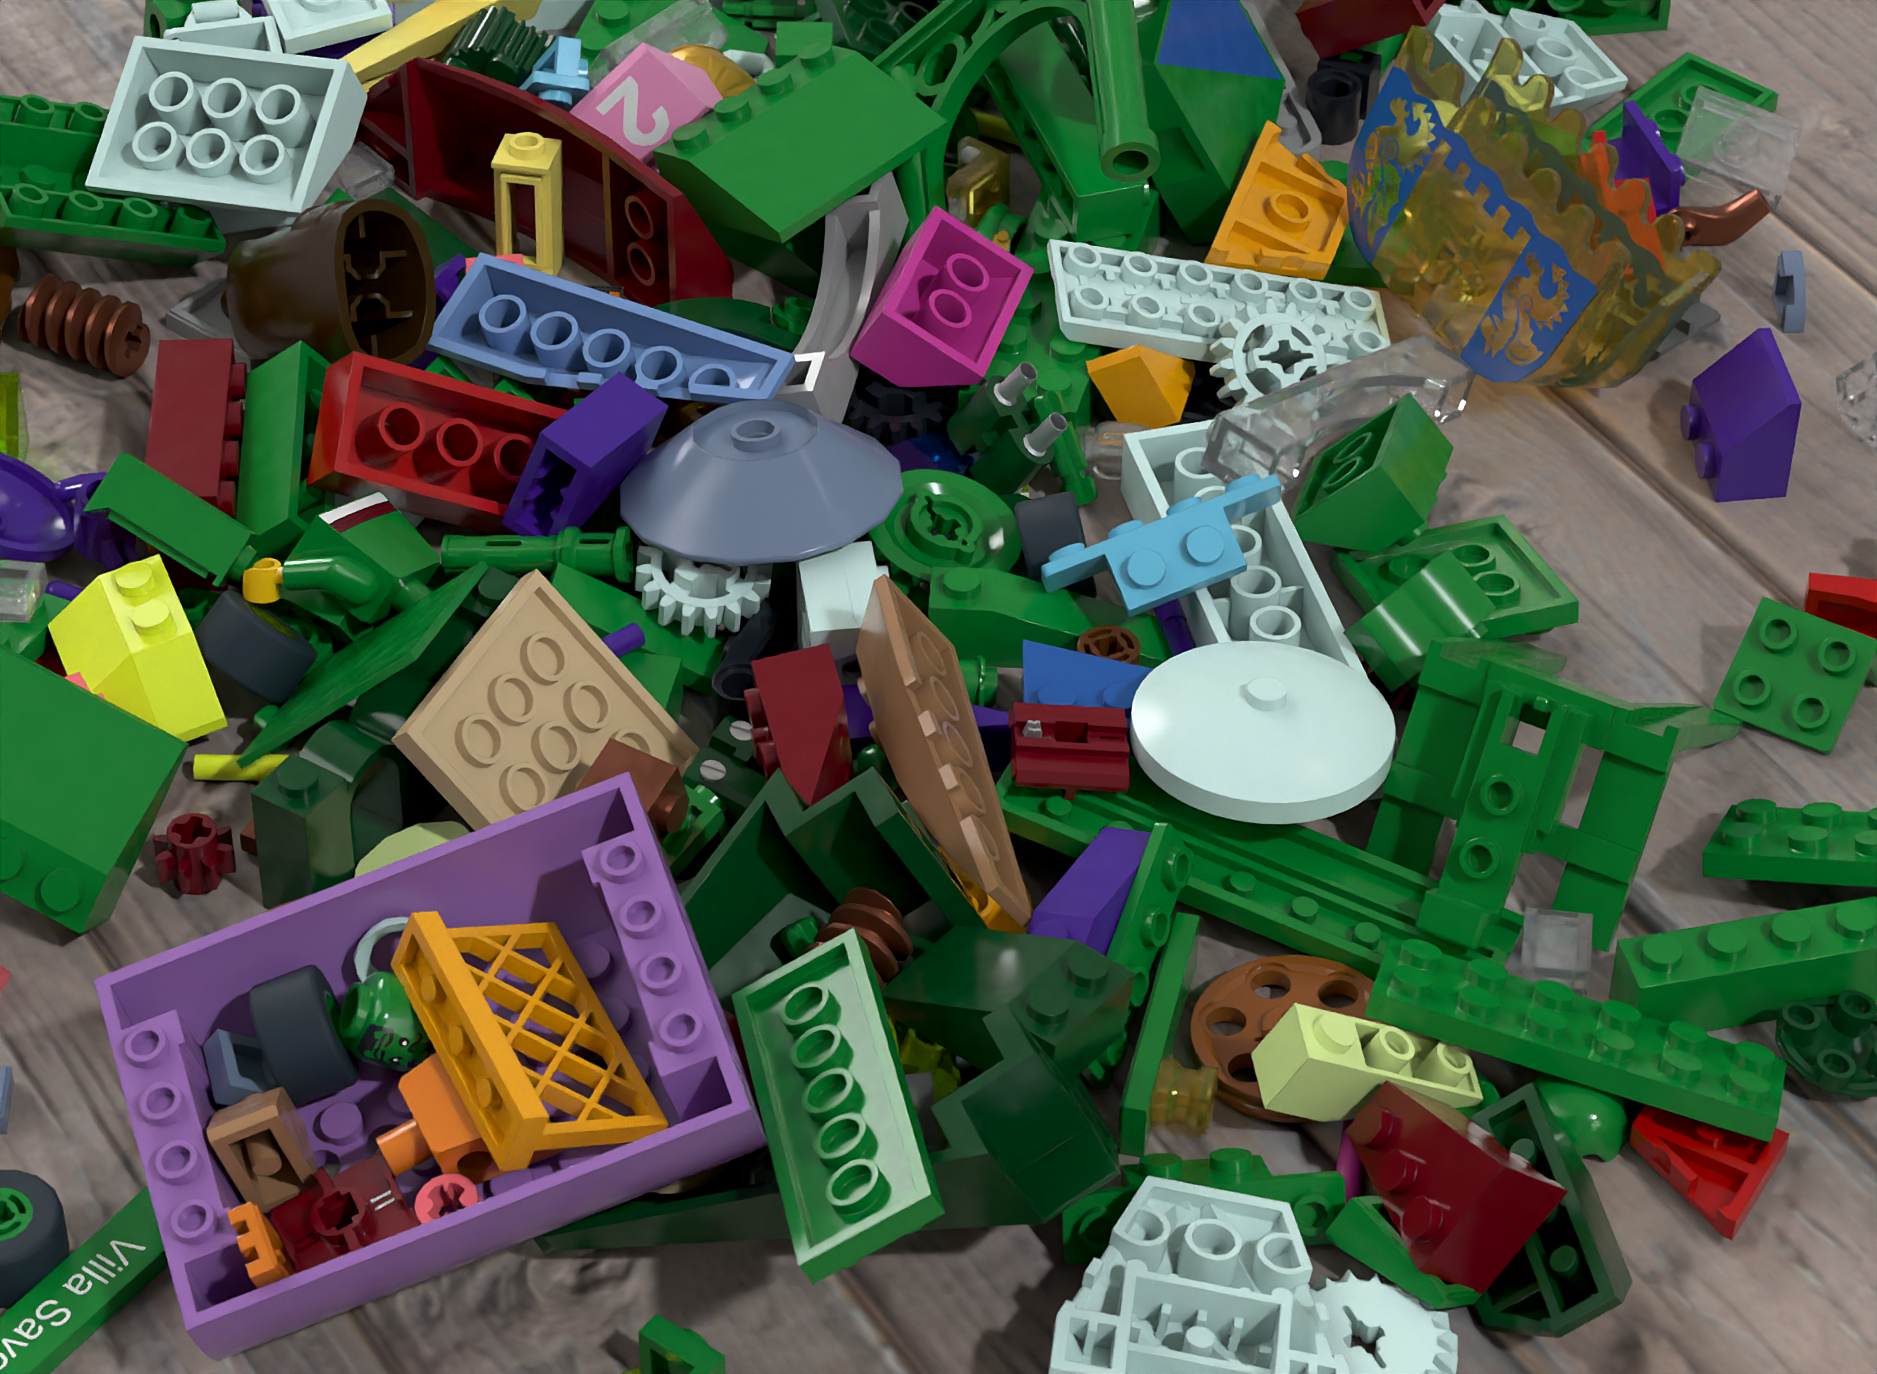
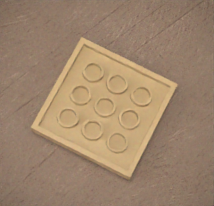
[391,569,700,831]

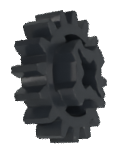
[842,364,960,454]

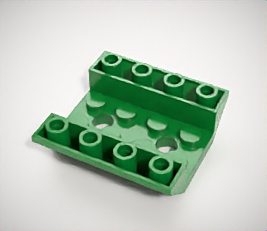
[0,94,227,268]

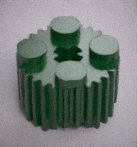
[442,6,557,88]

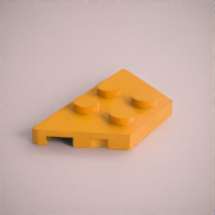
[1204,120,1358,281]

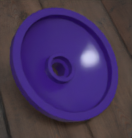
[0,452,75,564]

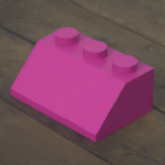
[849,205,1035,387]

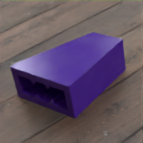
[501,371,669,536]

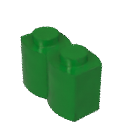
[1343,548,1496,693]

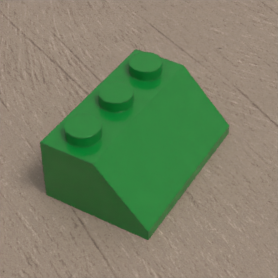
[1289,392,1454,554]

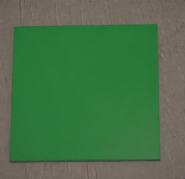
[236,560,489,769]

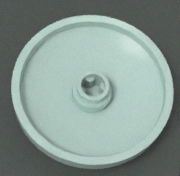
[1130,641,1396,824]

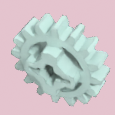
[1209,299,1339,432]
[635,545,773,638]

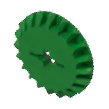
[865,469,1022,587]

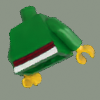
[243,491,440,624]

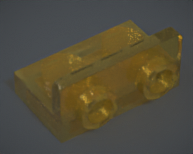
[946,136,1010,230]

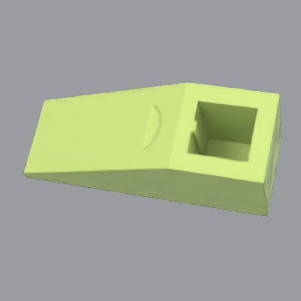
[1251,1003,1483,1122]

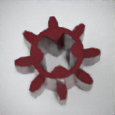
[153,813,237,895]

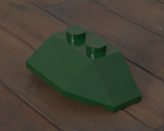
[1471,1082,1633,1338]

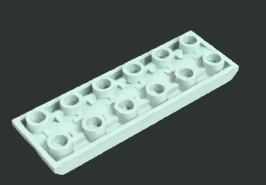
[1047,239,1397,387]

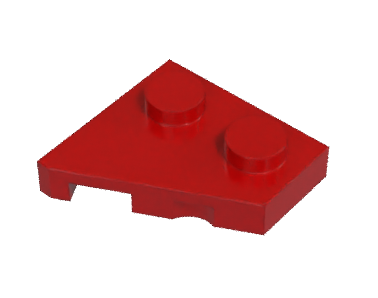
[1629,1104,1789,1240]

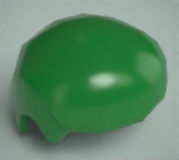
[1532,1073,1629,1162]

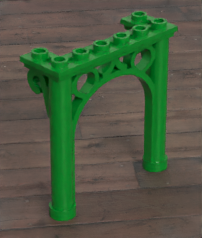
[872,0,1161,253]

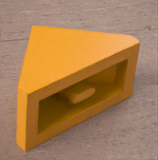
[1086,345,1196,434]

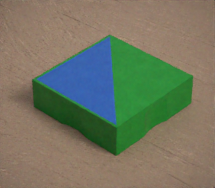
[1134,0,1286,246]

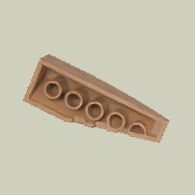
[855,574,1033,928]

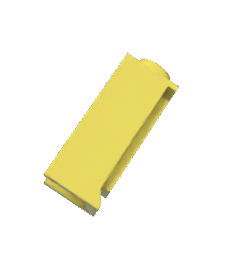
[491,132,565,277]

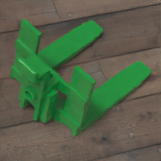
[1365,637,1744,952]

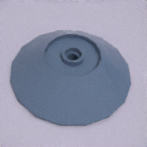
[620,399,904,566]

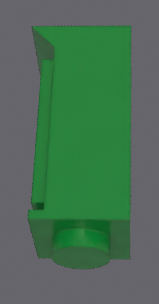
[83,451,259,587]

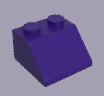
[1680,328,1802,503]

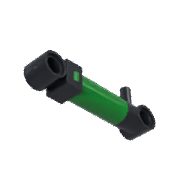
[1305,31,1410,146]

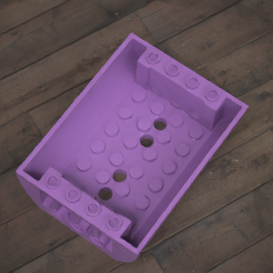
[94,771,769,1361]

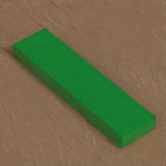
[1117,912,1200,1158]

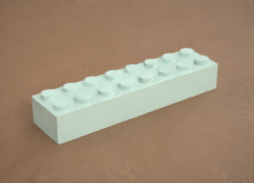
[1120,415,1398,801]

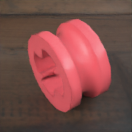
[414,1174,483,1225]

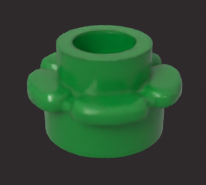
[958,655,998,707]

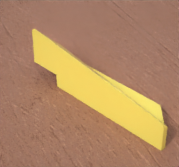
[339,0,542,93]

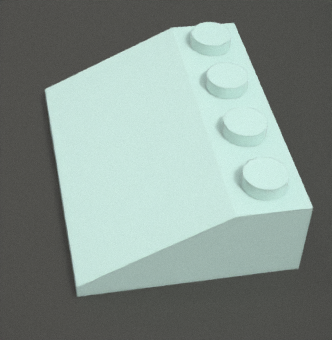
[85,36,368,218]

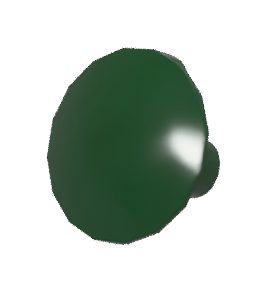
[1775,990,1877,1098]

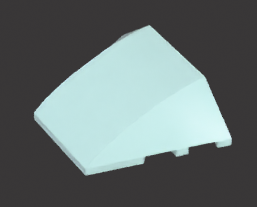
[1415,0,1629,129]

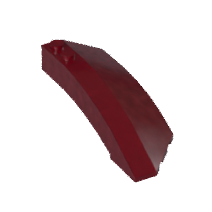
[352,57,734,308]

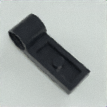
[712,575,797,732]

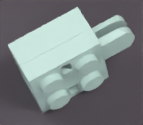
[796,541,889,686]

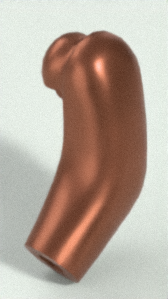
[1662,187,1772,247]

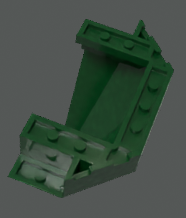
[533,766,1120,1254]

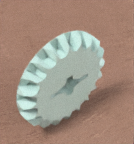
[1310,1269,1458,1374]

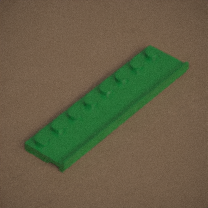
[995,755,1526,982]

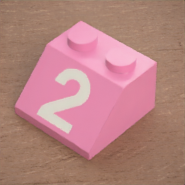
[569,42,723,175]

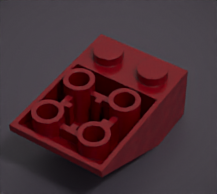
[744,643,854,807]

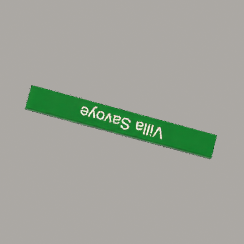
[0,1185,169,1374]

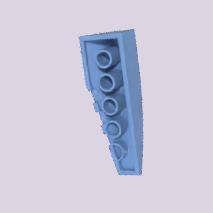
[425,252,796,405]

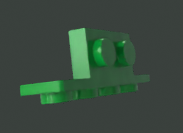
[1082,822,1192,1089]
[1061,1148,1346,1264]

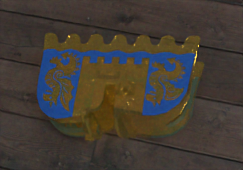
[1347,26,1722,389]

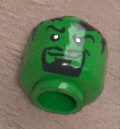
[339,970,436,1073]

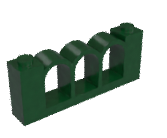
[250,566,520,910]

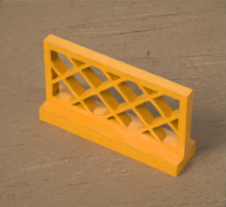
[390,911,669,1171]

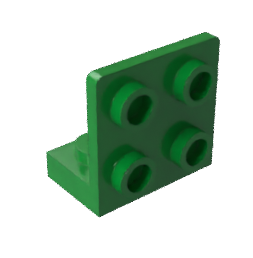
[1713,597,1877,756]

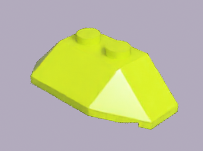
[47,554,228,742]

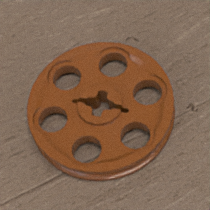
[1190,955,1397,1123]

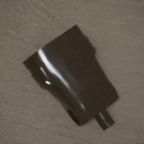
[221,198,436,366]

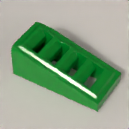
[1324,1195,1482,1309]

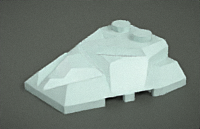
[1048,1176,1350,1374]

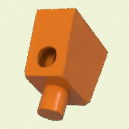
[375,1052,564,1185]

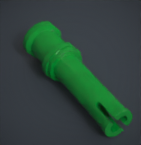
[441,526,636,583]

